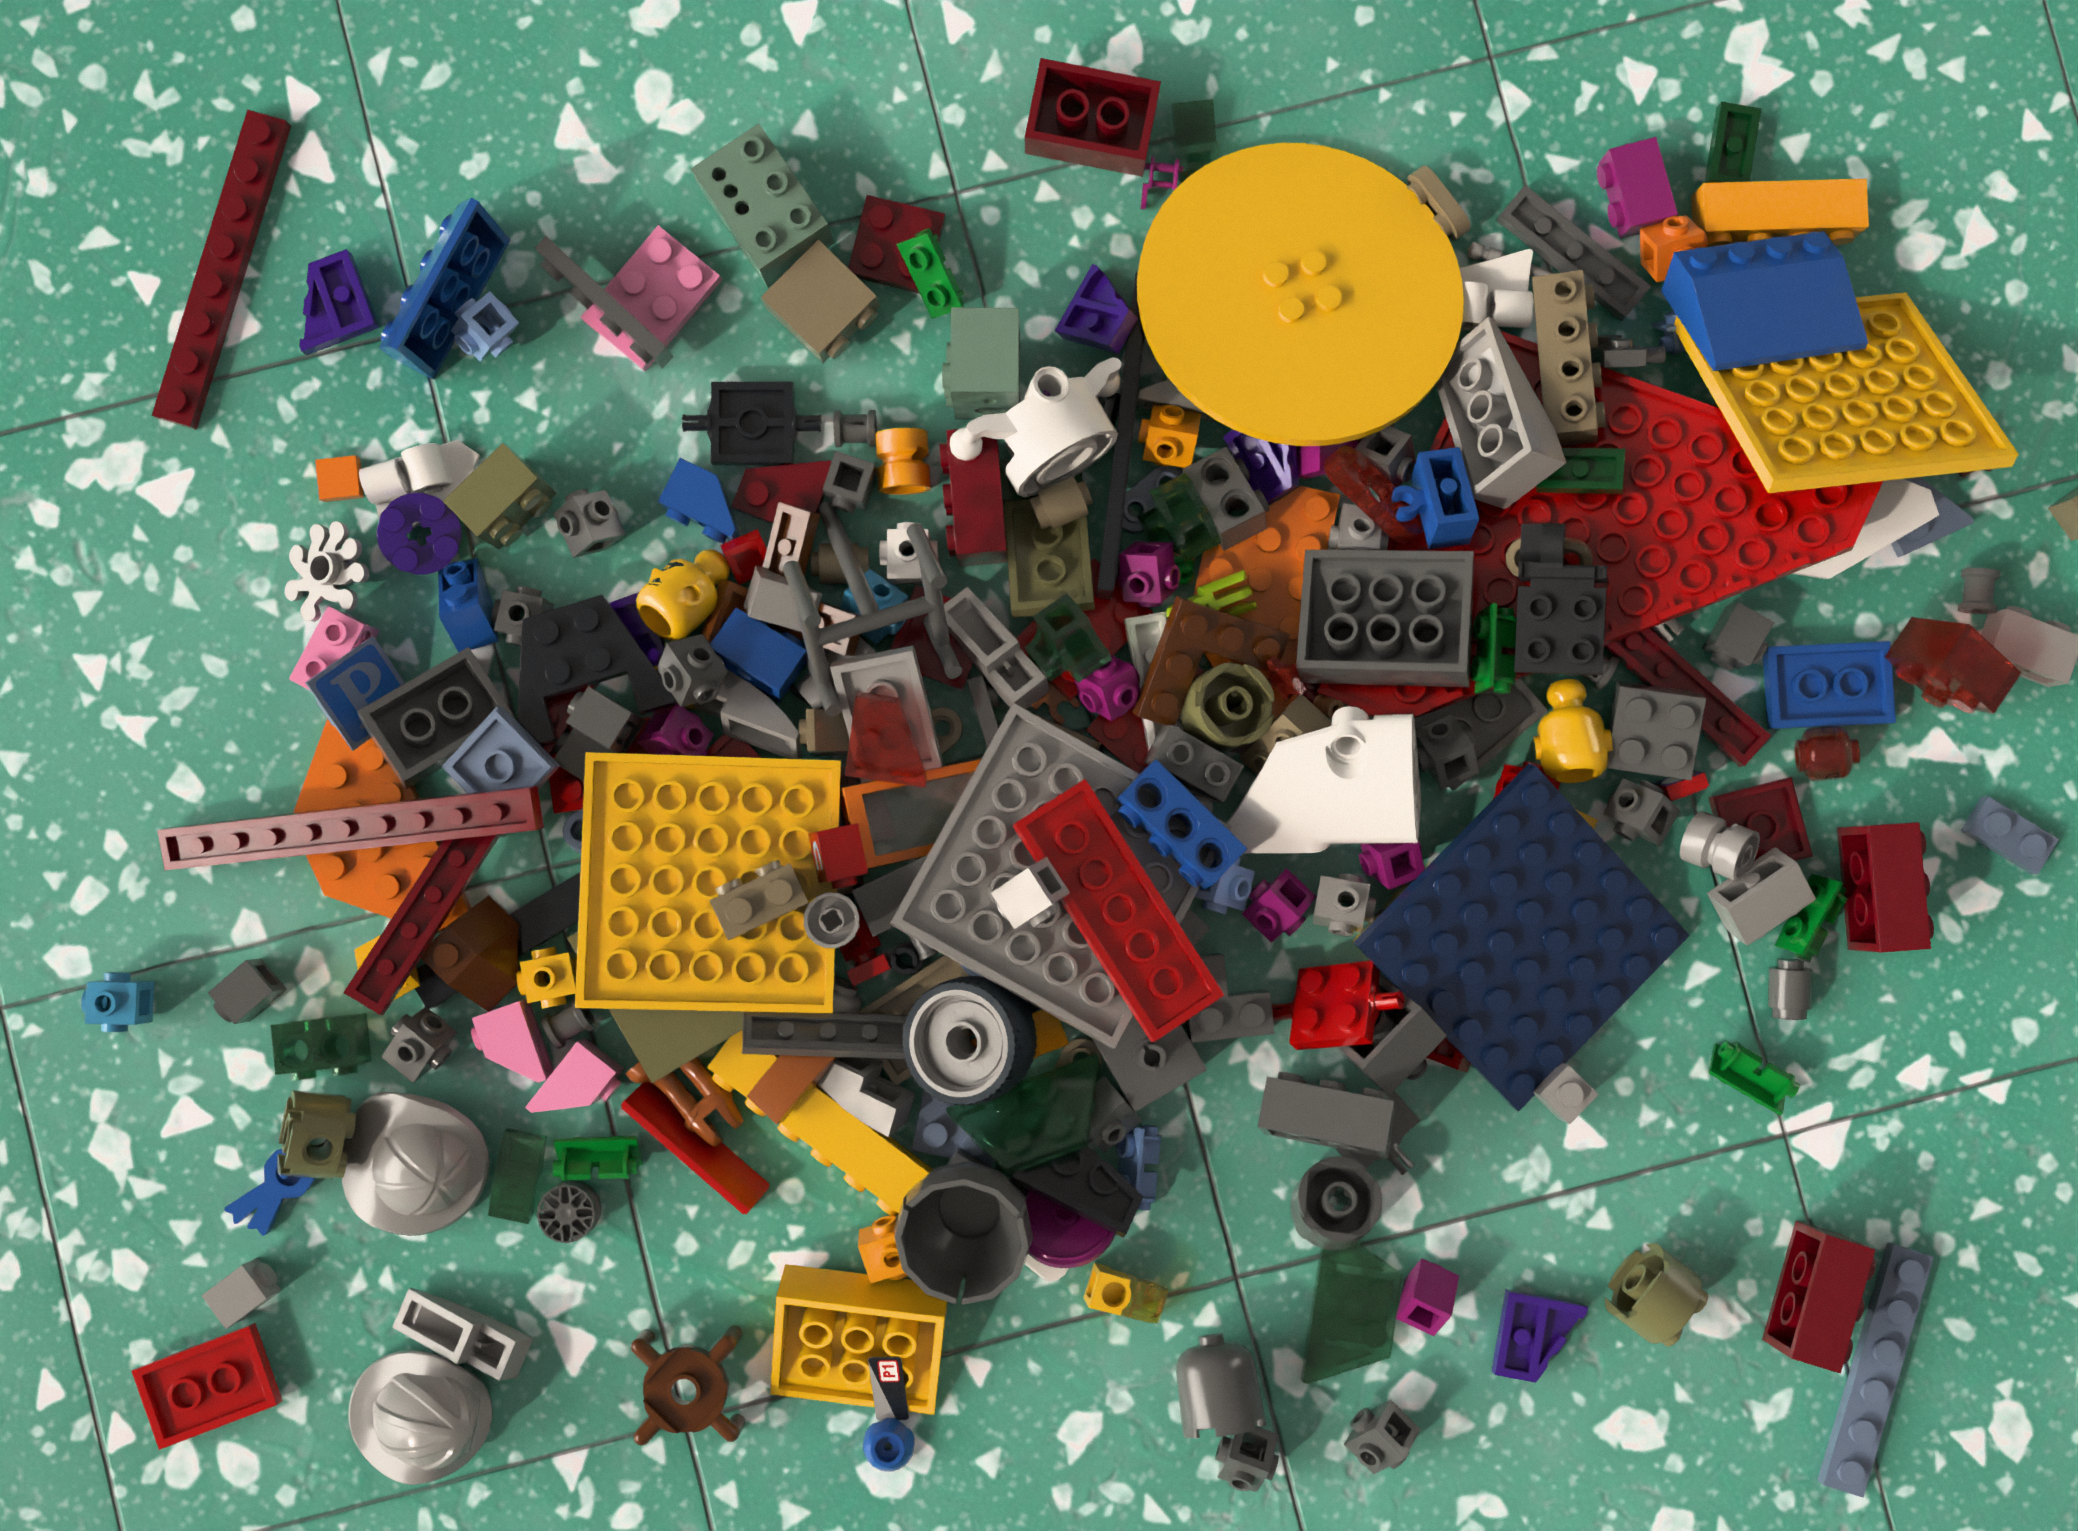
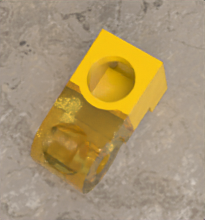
[1083,1262,1169,1323]

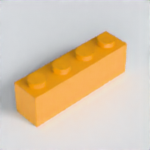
[1691,179,1869,247]

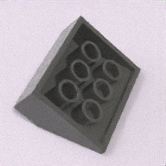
[1296,550,1474,687]

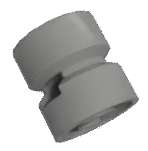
[1680,811,1760,882]
[803,893,859,948]

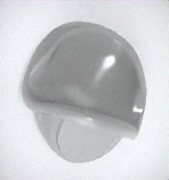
[348,1350,493,1485]

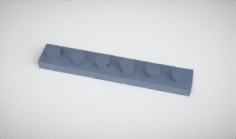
[1818,1242,1934,1498]

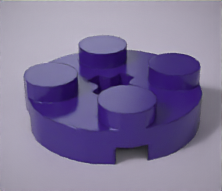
[376,493,462,575]

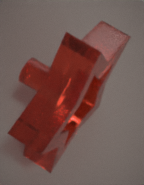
[1267,656,1307,702]

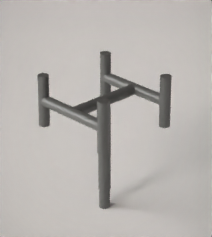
[783,501,962,716]

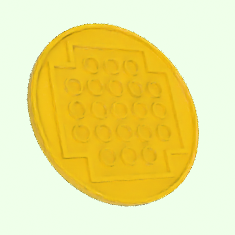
[1137,143,1464,446]

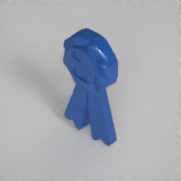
[224,1149,317,1236]

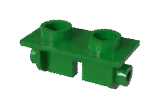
[896,228,964,319]
[1470,603,1517,694]
[1774,874,1848,963]
[1708,1041,1800,1116]
[553,1136,643,1181]

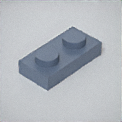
[1961,796,2059,874]

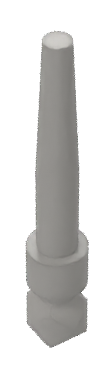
[1467,242,1554,276]

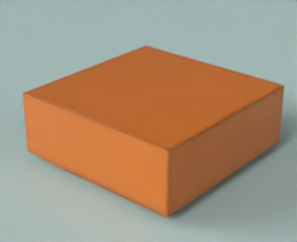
[315,455,364,502]

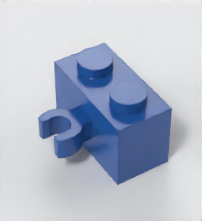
[1391,447,1479,549]
[710,607,807,703]

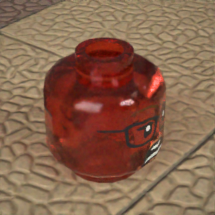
[1794,726,1860,781]

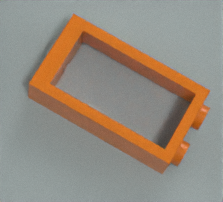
[840,759,981,869]

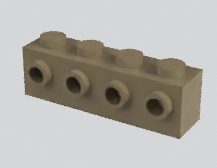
[1532,270,1606,446]

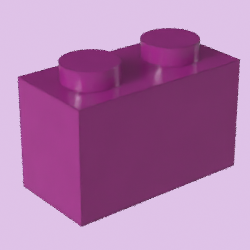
[1597,137,1678,239]

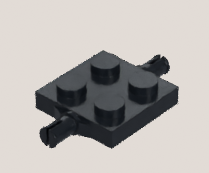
[682,382,822,466]

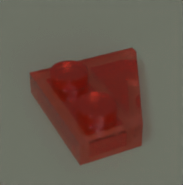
[845,691,927,788]

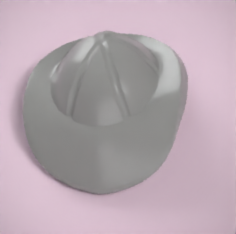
[342,1092,490,1236]

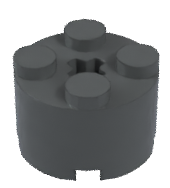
[1290,1156,1382,1250]

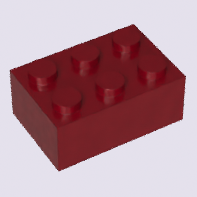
[1025,58,1161,177]
[939,429,1008,567]
[1837,822,1934,953]
[1762,1221,1876,1374]

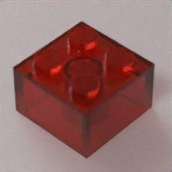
[1885,617,2022,714]

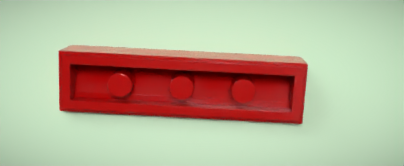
[621,1082,770,1215]

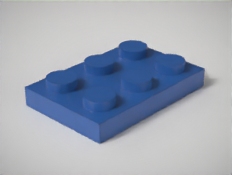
[1763,641,1896,730]

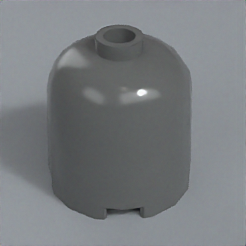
[1176,1333,1266,1438]

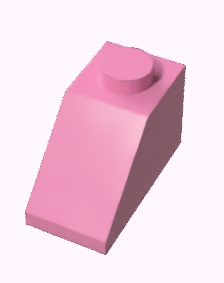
[471,999,554,1083]
[525,1038,624,1113]

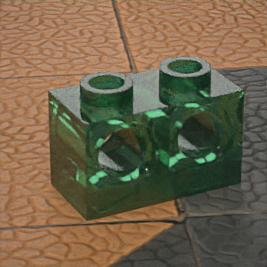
[271,1013,372,1081]

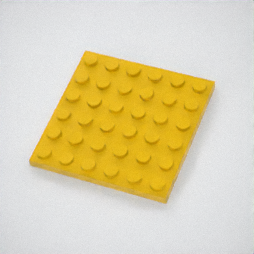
[1674,292,2019,493]
[575,752,841,1013]

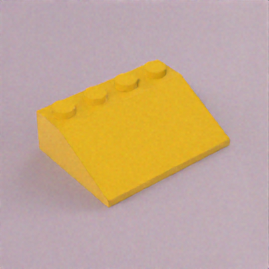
[770,1264,948,1415]

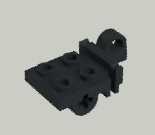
[1514,523,1607,675]

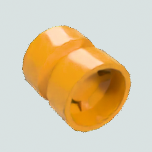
[875,428,931,495]

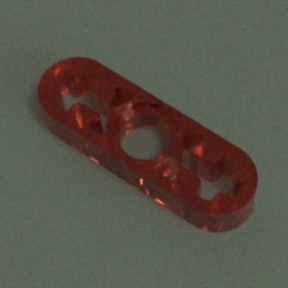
[1324,445,1424,544]

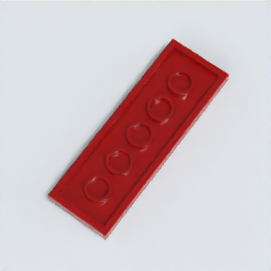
[1012,779,1224,1043]

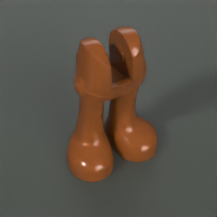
[625,1057,745,1147]

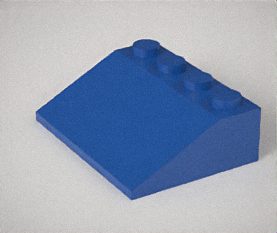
[379,198,510,380]
[1661,231,1868,371]

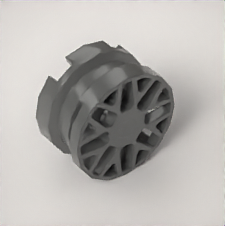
[537,1180,602,1243]

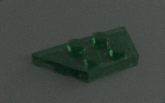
[946,1054,1101,1175]
[1301,1242,1403,1384]

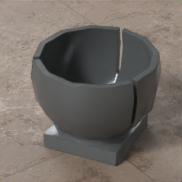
[894,1147,1033,1305]

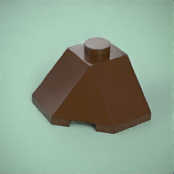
[421,895,520,1012]

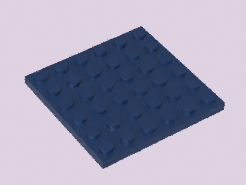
[1353,763,1690,1112]

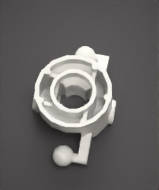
[950,357,1122,497]

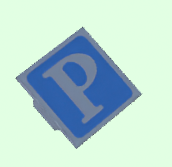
[305,636,405,751]

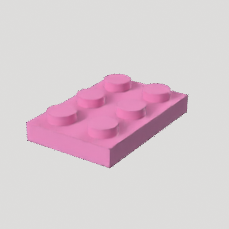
[580,225,722,372]

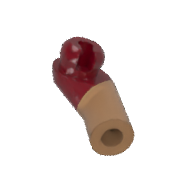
[1296,681,1345,719]

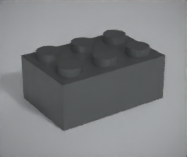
[357,647,514,789]
[1258,1072,1397,1159]

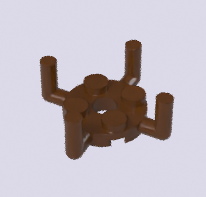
[631,1325,745,1446]

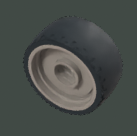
[902,976,1037,1105]

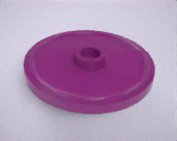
[1025,1188,1116,1268]

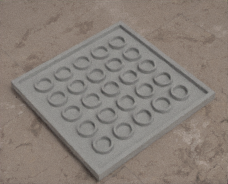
[889,703,1232,1049]

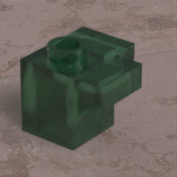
[1137,473,1221,562]
[1025,593,1112,683]

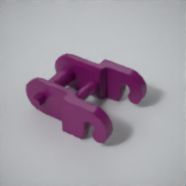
[1140,156,1184,210]

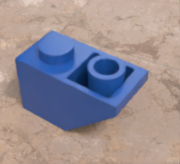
[658,458,741,544]
[438,557,498,653]

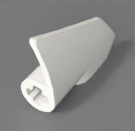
[1459,249,1534,331]
[359,440,480,528]

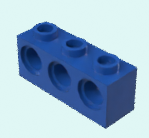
[1114,759,1248,889]

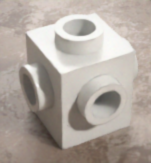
[879,522,938,584]

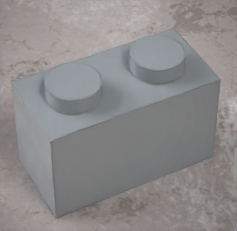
[1972,606,2078,687]
[1707,847,1816,946]

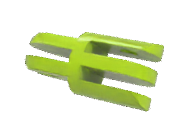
[1166,570,1257,617]

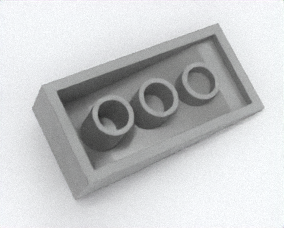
[1436,317,1566,509]

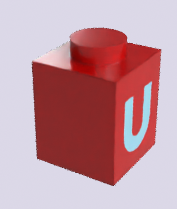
[808,823,868,889]

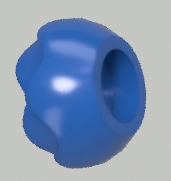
[863,1418,915,1472]

